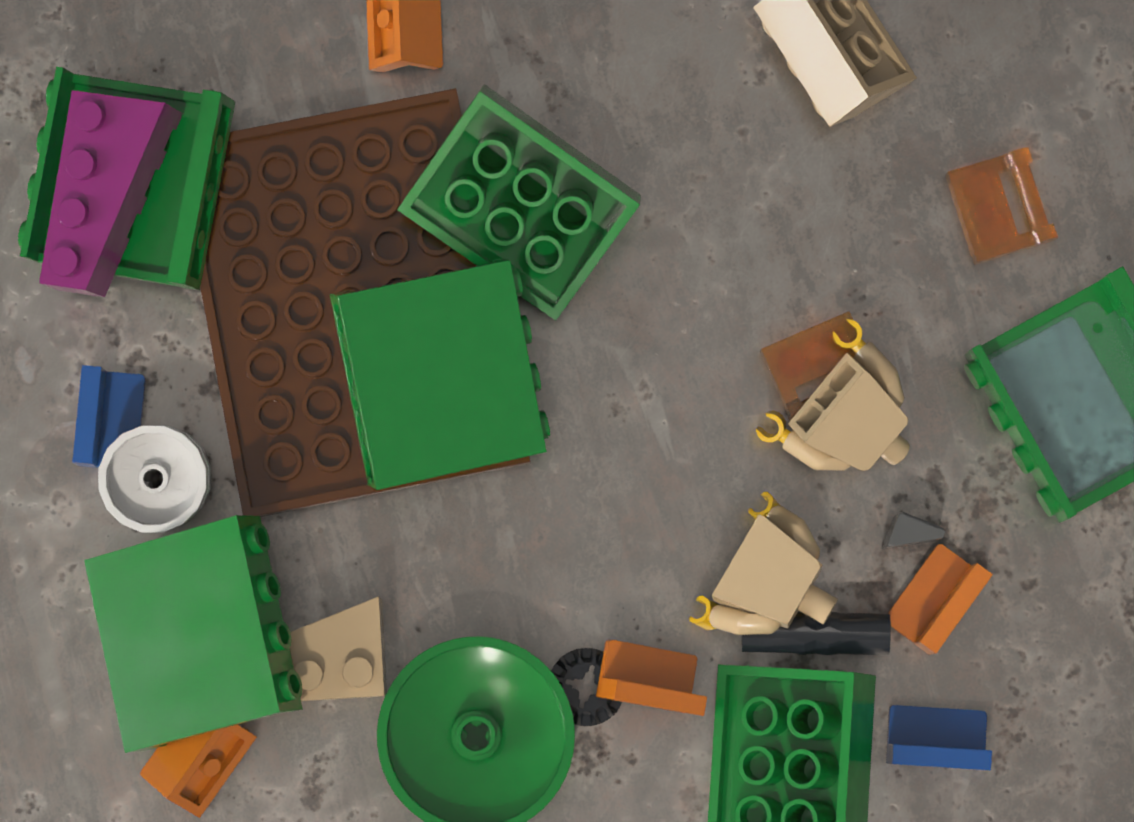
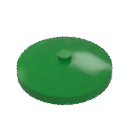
[377,636,575,822]

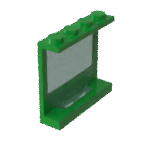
[964,266,1134,523]

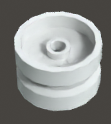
[98,425,211,533]

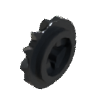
[551,648,622,726]

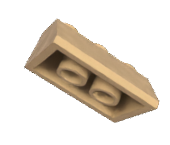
[753,0,917,127]

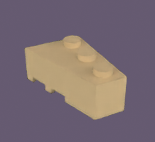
[290,596,387,702]

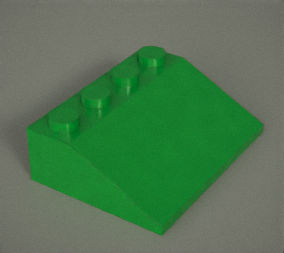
[397,84,641,321]
[708,664,876,822]

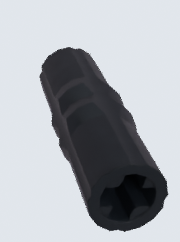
[742,611,891,655]

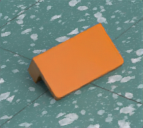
[366,0,443,73]
[887,544,993,655]
[596,639,707,716]
[140,724,257,818]

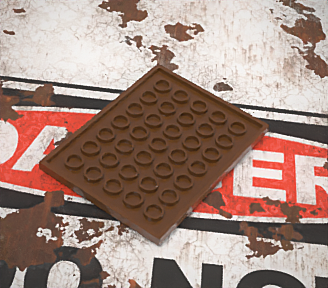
[200,88,531,517]

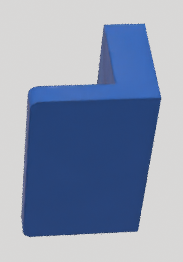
[72,365,146,468]
[886,705,992,770]

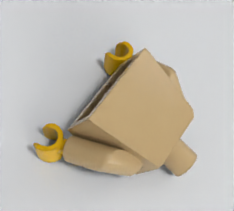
[756,319,910,471]
[689,491,838,635]

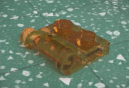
[945,147,1058,265]
[760,311,857,421]

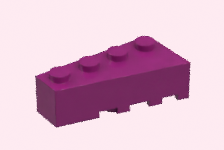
[39,90,183,297]

